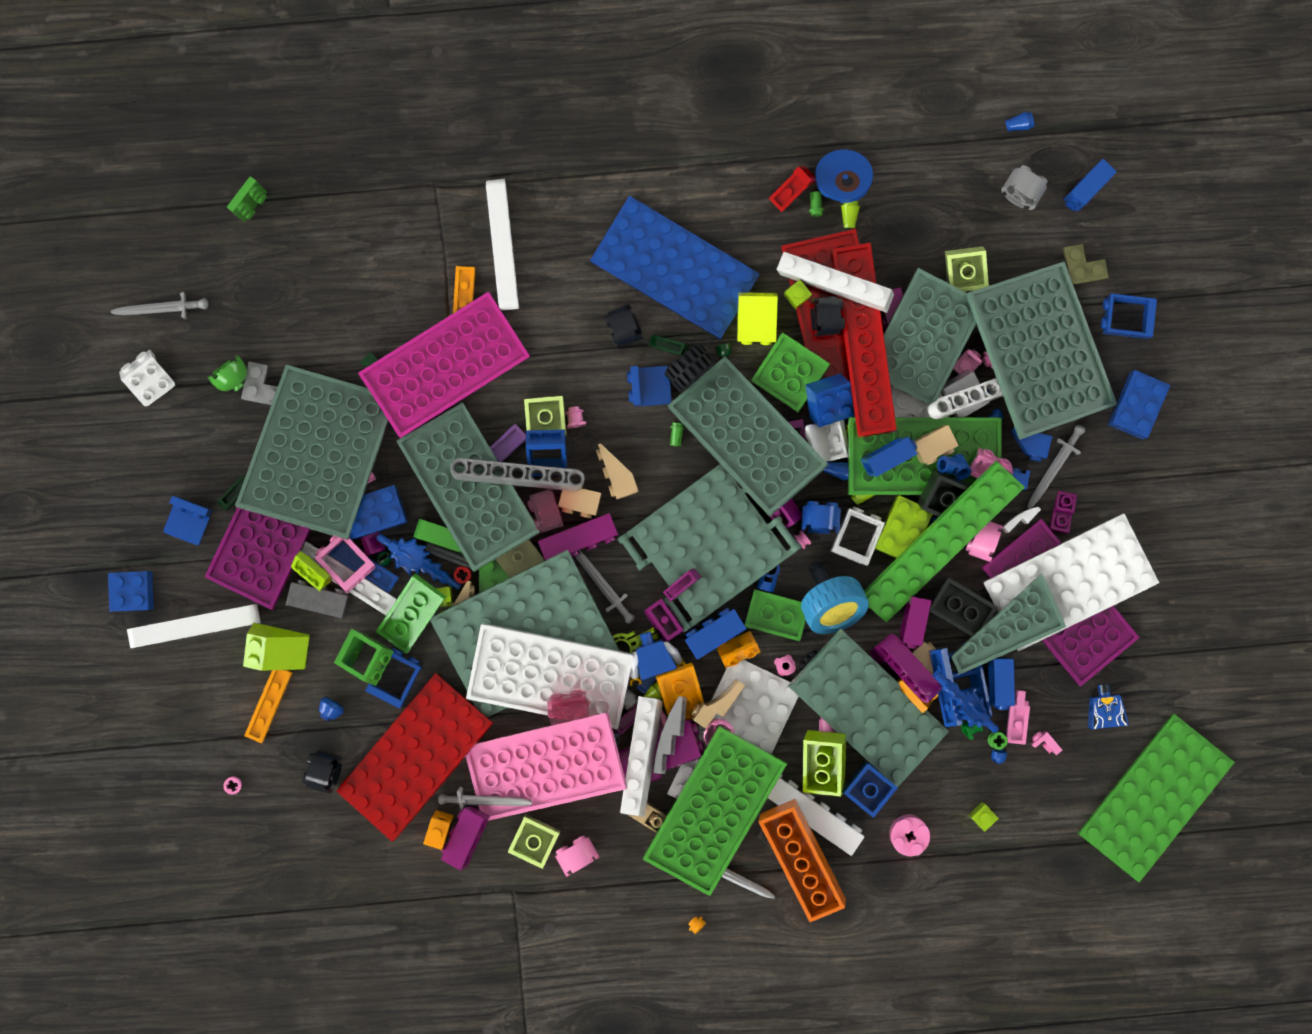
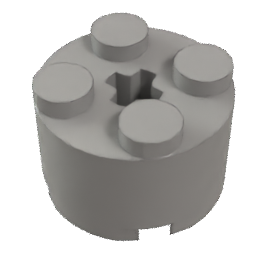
[1001,165,1048,210]

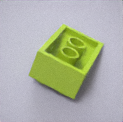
[243,623,310,671]

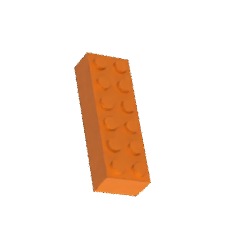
[758,799,846,922]

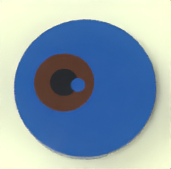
[815,149,873,203]

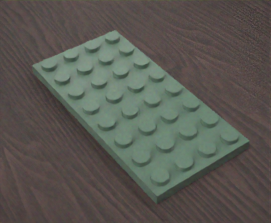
[668,357,828,517]
[396,402,540,572]
[788,629,949,787]

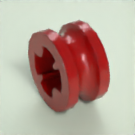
[454,566,472,584]

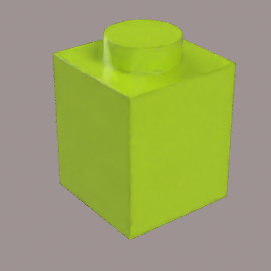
[784,280,812,310]
[968,802,999,832]

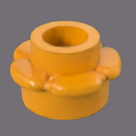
[688,916,706,934]

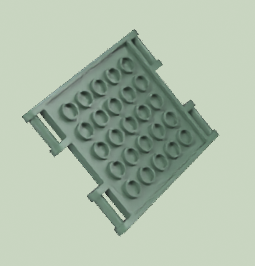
[617,464,802,633]

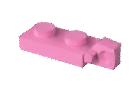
[1006,690,1030,745]

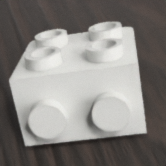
[119,350,175,406]
[805,420,848,462]

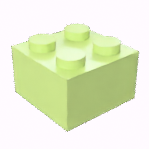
[945,246,989,292]
[524,396,567,436]
[508,814,560,869]

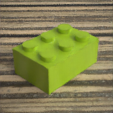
[875,495,933,559]
[803,730,846,797]

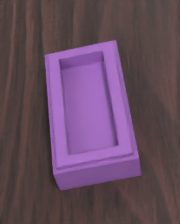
[490,424,526,462]

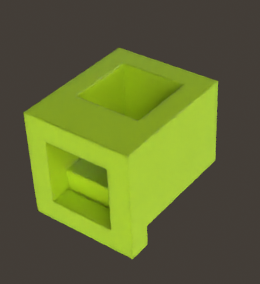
[436,587,454,607]

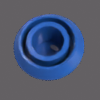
[318,697,344,721]

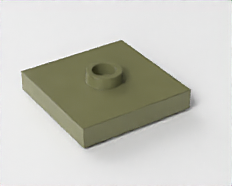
[495,540,544,578]

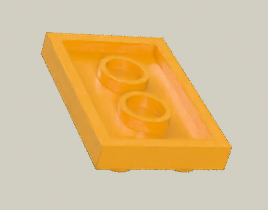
[656,662,704,721]

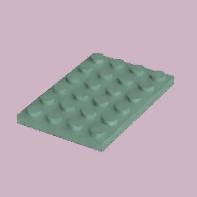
[884,268,976,405]

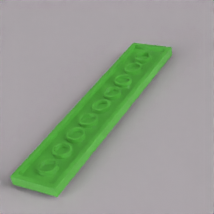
[864,460,1025,622]

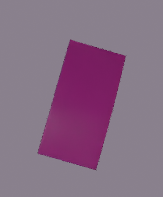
[1049,491,1077,535]

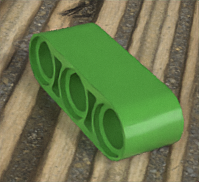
[413,519,462,553]

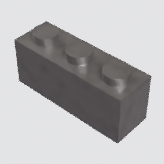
[286,579,350,618]

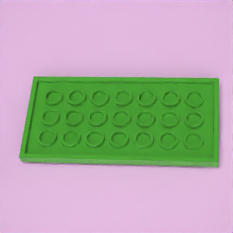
[848,417,1002,495]
[1078,713,1235,882]
[643,725,787,896]

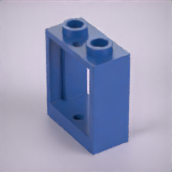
[1064,159,1117,212]
[1101,293,1157,339]
[526,430,567,476]
[860,437,917,477]
[365,648,423,709]
[988,657,1015,710]

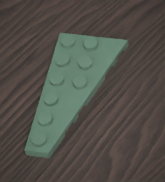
[951,573,1066,675]

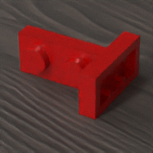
[769,165,816,212]

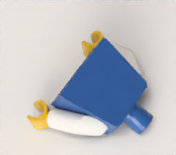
[629,631,686,686]

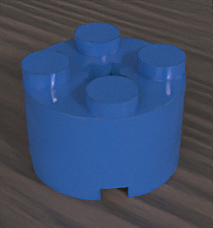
[801,501,841,534]

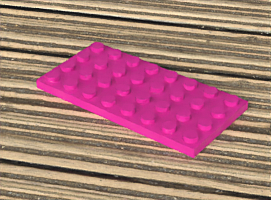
[358,292,530,438]

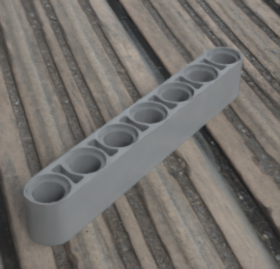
[451,458,585,491]

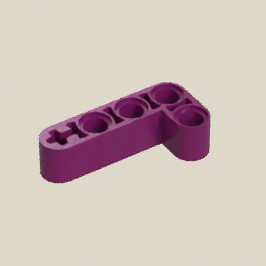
[870,634,942,703]

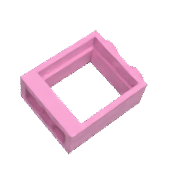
[314,536,376,594]

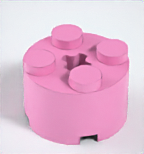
[966,521,1003,562]
[889,814,930,856]
[555,836,600,877]

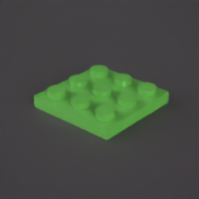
[751,332,831,412]

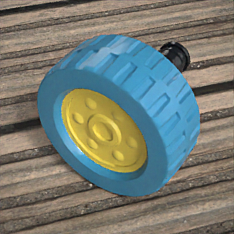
[801,561,869,634]

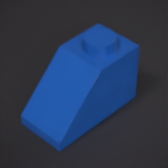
[1011,427,1052,462]

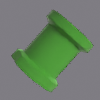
[987,731,1008,750]

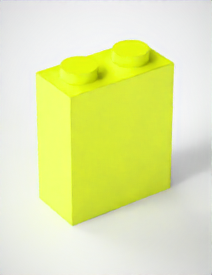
[737,292,778,345]

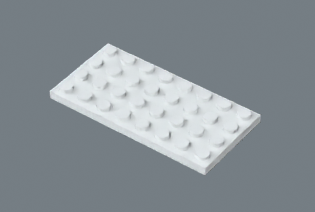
[983,513,1159,651]
[466,623,634,730]
[667,660,799,799]

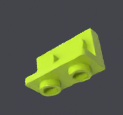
[291,551,332,591]

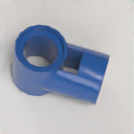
[937,454,972,480]
[757,565,780,592]

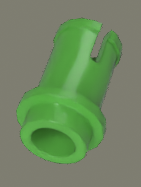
[809,191,824,217]
[670,422,685,447]

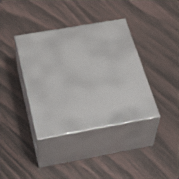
[942,369,990,418]

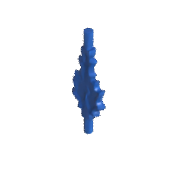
[376,534,462,591]
[932,671,999,733]

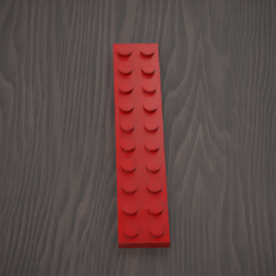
[832,243,897,438]

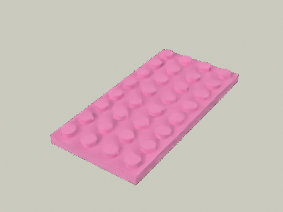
[466,712,627,821]

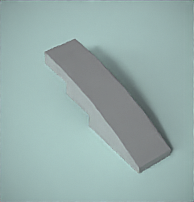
[653,696,687,774]

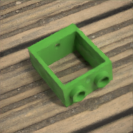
[334,628,394,686]

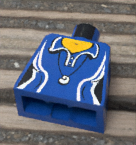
[1088,684,1129,729]

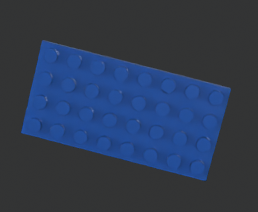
[590,196,760,340]

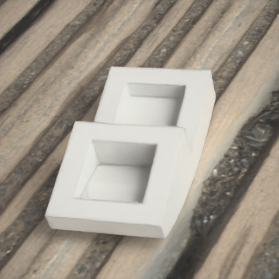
[1002,507,1041,533]

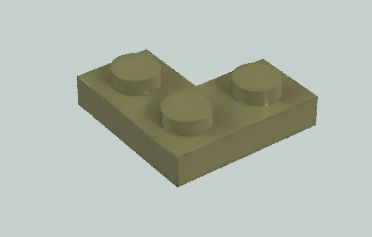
[1063,244,1109,285]

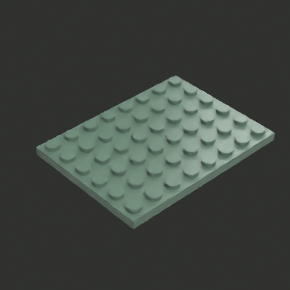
[966,262,1117,440]
[235,365,389,540]
[430,549,620,717]

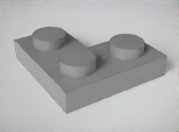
[241,362,278,405]

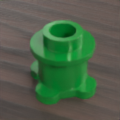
[960,720,983,740]

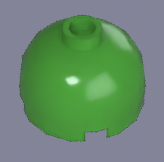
[208,355,247,391]

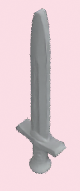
[111,292,208,319]
[1028,425,1085,509]
[575,550,635,624]
[438,787,533,810]
[722,868,775,899]

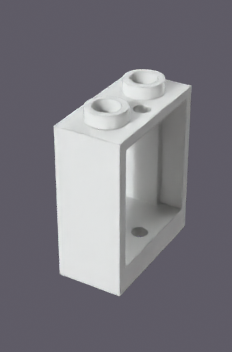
[830,507,885,566]

